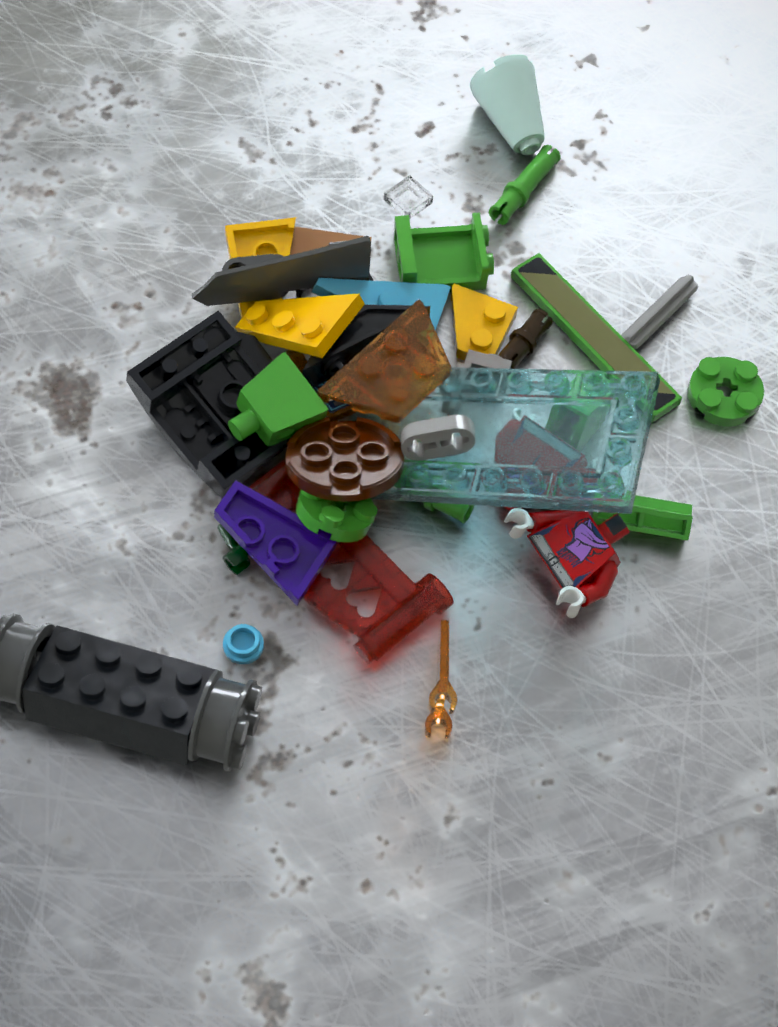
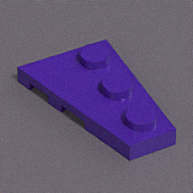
[214,480,338,606]

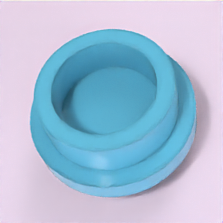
[223,624,264,664]

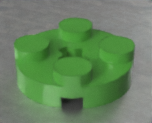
[687,357,764,427]
[296,489,378,542]

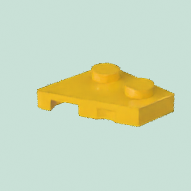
[451,284,518,360]

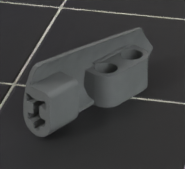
[192,236,371,306]

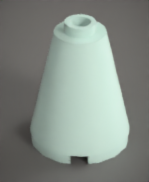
[469,54,545,155]

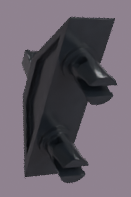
[303,305,430,401]

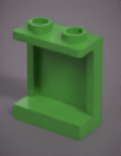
[393,212,494,292]

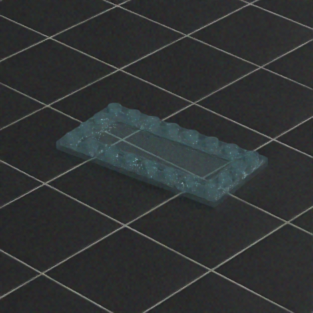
[348,365,660,514]

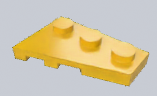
[225,217,296,319]
[235,294,365,358]

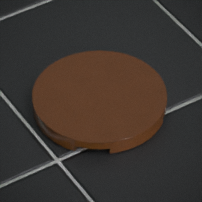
[285,417,404,502]

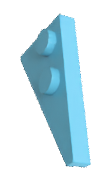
[312,278,451,348]

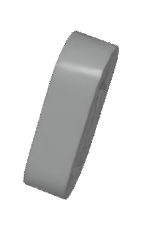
[401,415,475,461]

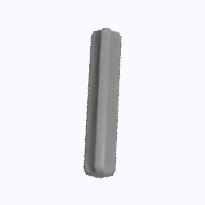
[621,274,698,349]

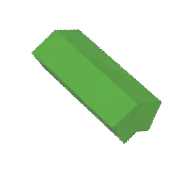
[591,488,693,541]

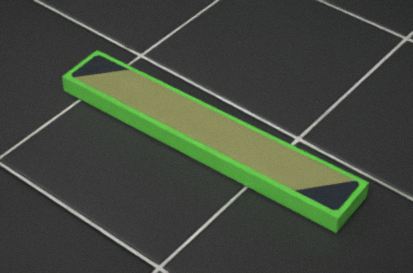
[511,253,682,423]

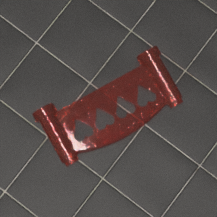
[249,459,454,664]

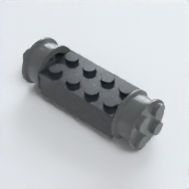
[0,614,262,772]

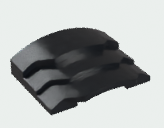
[126,310,290,497]

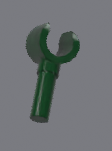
[217,524,251,575]

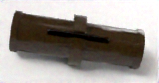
[498,309,553,375]

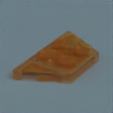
[317,299,452,424]

